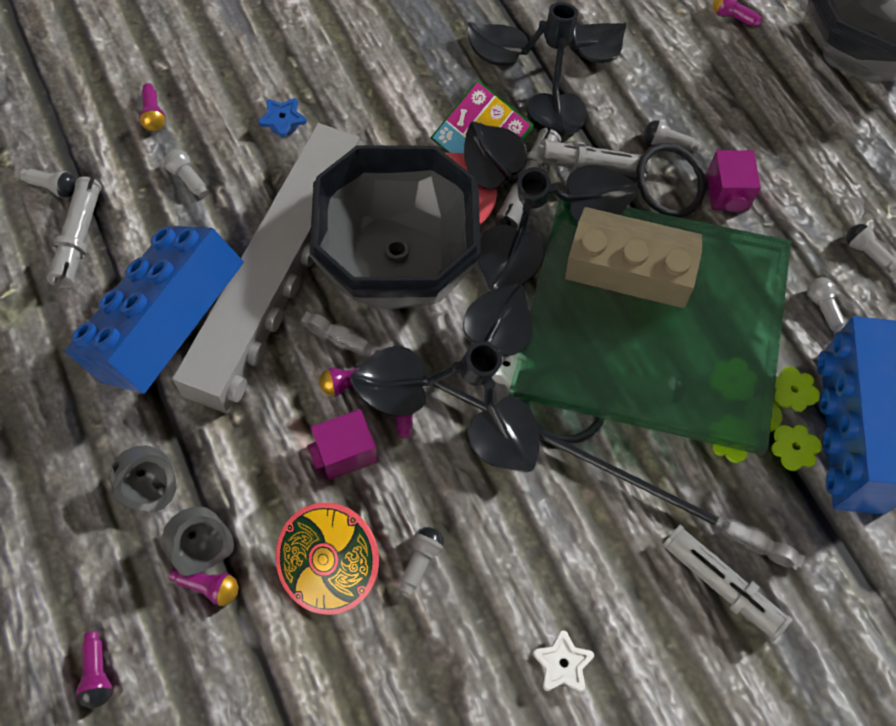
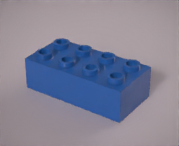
[64,226,244,394]
[817,316,896,515]

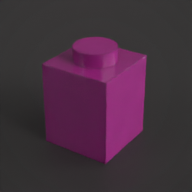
[706,150,761,212]
[307,409,378,480]

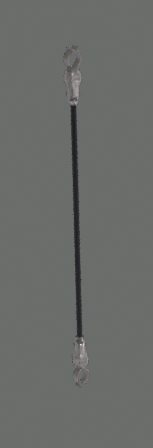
[301,312,805,570]

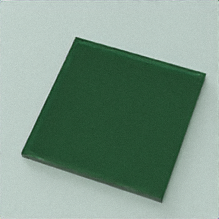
[509,199,791,456]

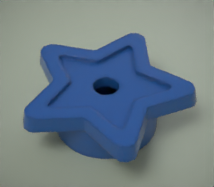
[258,98,307,138]

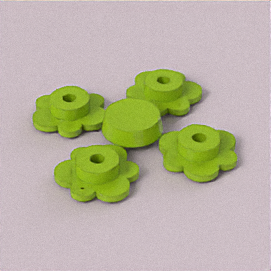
[707,359,822,471]

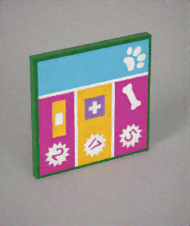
[430,79,534,154]

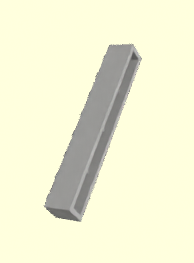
[172,123,361,414]

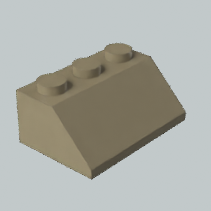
[565,207,702,308]

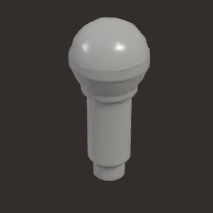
[164,149,209,199]
[807,277,846,334]

